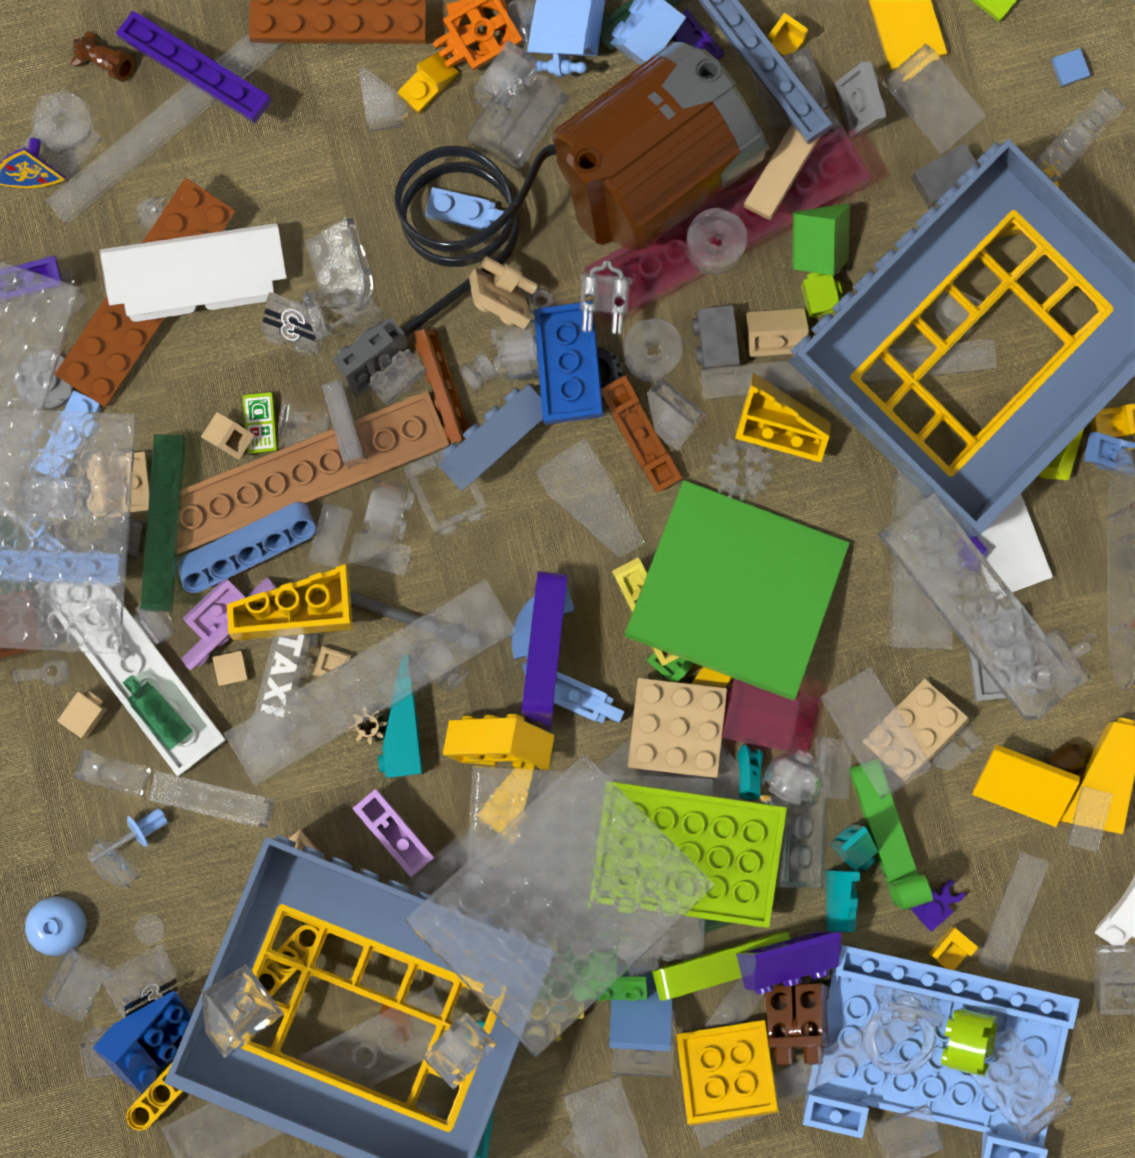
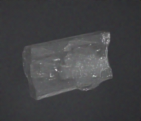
[369,349,427,406]

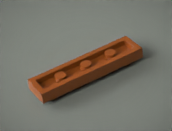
[414,329,470,444]

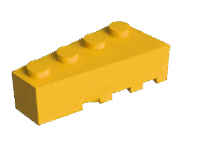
[227,564,353,641]

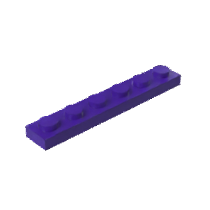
[116,11,272,124]

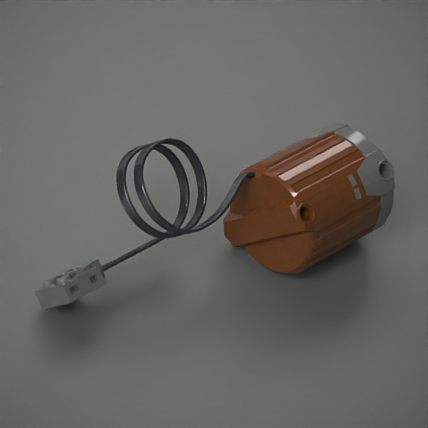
[332,42,769,399]

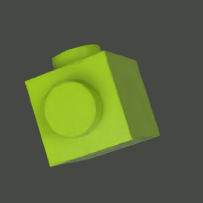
[801,273,842,319]

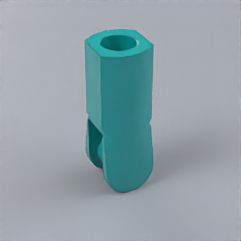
[737,745,763,801]

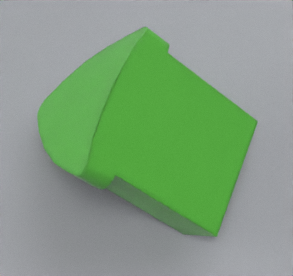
[647,652,693,683]

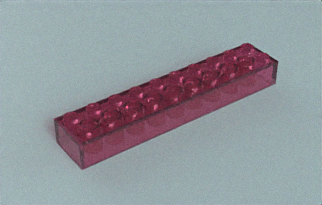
[584,126,872,325]

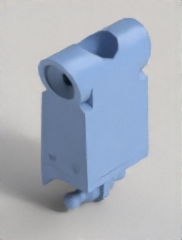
[527,0,605,77]

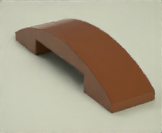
[601,375,682,493]

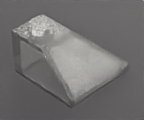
[201,964,284,1059]

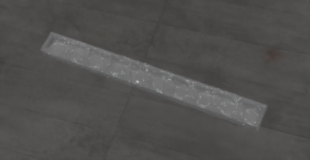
[45,33,286,225]
[700,339,997,401]

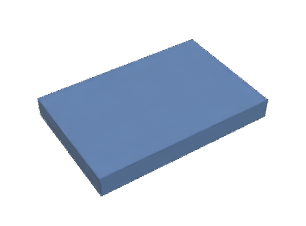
[609,967,672,1051]

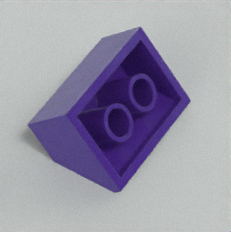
[736,931,841,994]

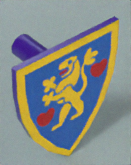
[0,138,66,188]

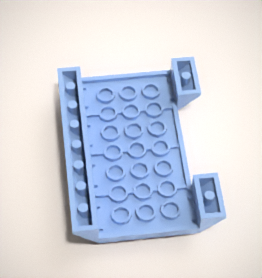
[802,945,1080,1158]

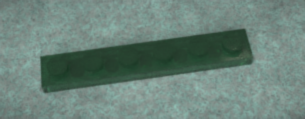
[140,434,186,612]

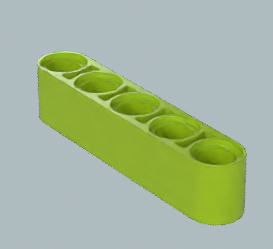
[652,931,791,1001]

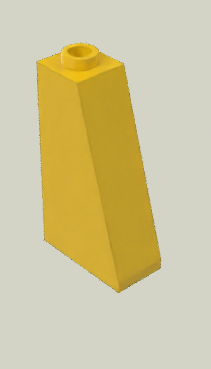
[1060,717,1135,834]

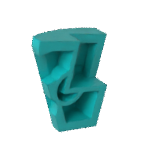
[826,870,860,932]

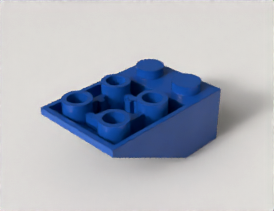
[93,991,193,1094]

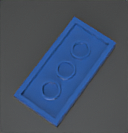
[534,301,604,425]

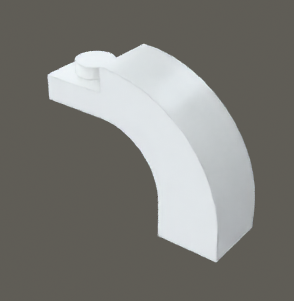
[1095,874,1135,950]

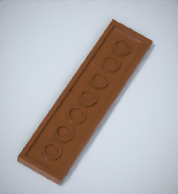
[54,177,235,407]

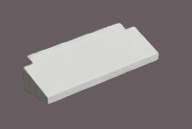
[100,223,286,322]

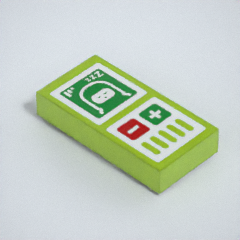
[242,392,278,454]

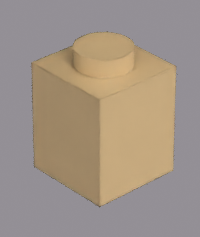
[201,412,254,460]
[57,691,107,739]

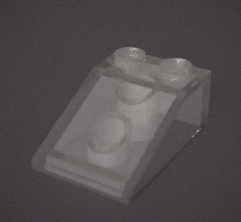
[880,43,987,154]
[969,1027,1073,1144]

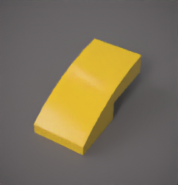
[1090,404,1135,438]

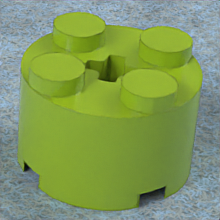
[941,1008,997,1077]

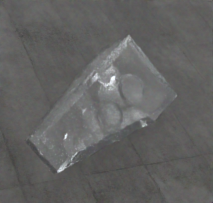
[535,438,646,558]

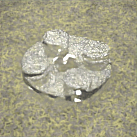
[32,91,93,152]

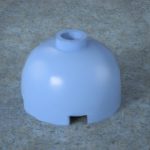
[25,896,87,956]

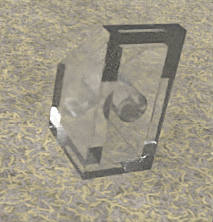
[358,67,408,132]
[931,291,982,340]
[647,378,707,451]
[74,749,150,797]

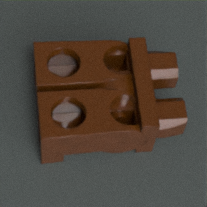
[765,983,829,1066]

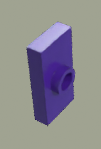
[672,9,724,60]

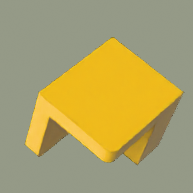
[767,13,808,62]
[928,926,978,970]

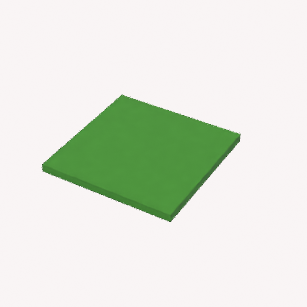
[624,480,849,701]

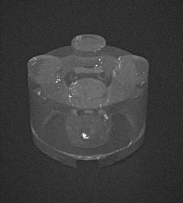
[685,208,747,275]
[623,318,683,383]
[491,319,539,383]
[360,478,415,544]
[422,1012,498,1089]

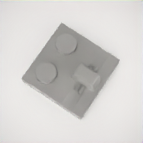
[835,61,887,138]

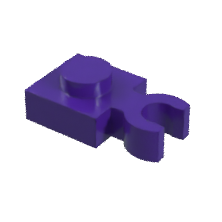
[910,879,965,932]

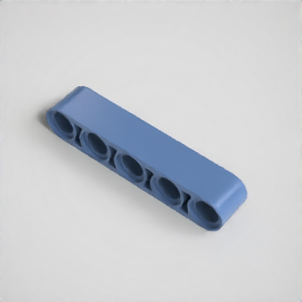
[177,502,316,593]

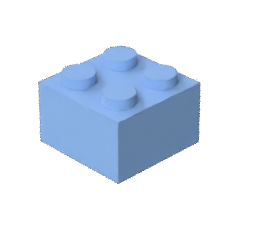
[610,0,686,65]

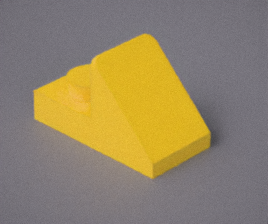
[397,52,459,114]

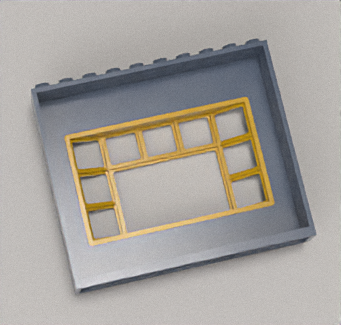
[789,138,1135,538]
[164,834,555,1158]

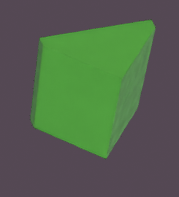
[792,204,850,275]

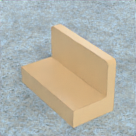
[746,308,808,357]

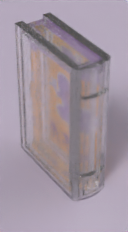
[321,380,368,469]

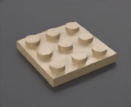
[627,678,727,778]

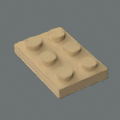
[863,679,969,784]

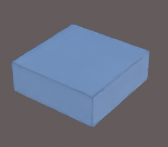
[1051,48,1090,87]

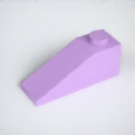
[352,789,434,877]

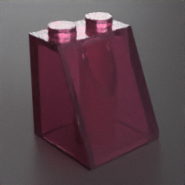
[722,679,820,757]

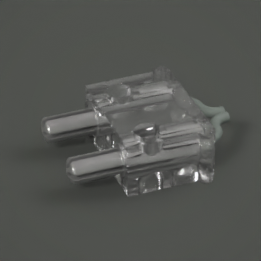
[579,261,633,335]

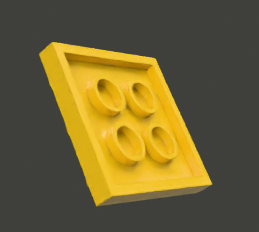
[676,1020,779,1126]

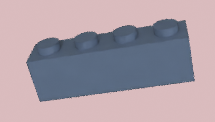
[438,384,543,491]

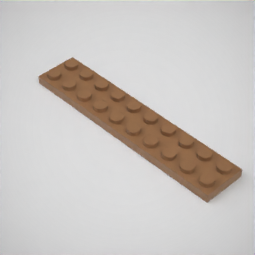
[153,391,450,557]

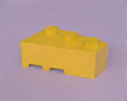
[735,372,831,463]
[443,714,555,770]

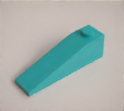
[378,655,423,778]
[829,824,878,872]

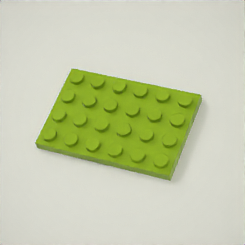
[589,781,787,928]

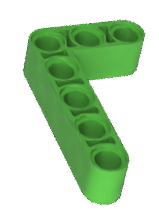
[849,758,933,911]

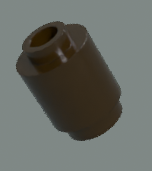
[1042,742,1086,774]

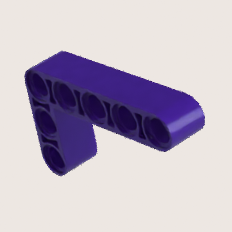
[522,571,567,732]

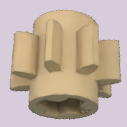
[350,708,387,745]

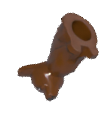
[70,31,136,82]

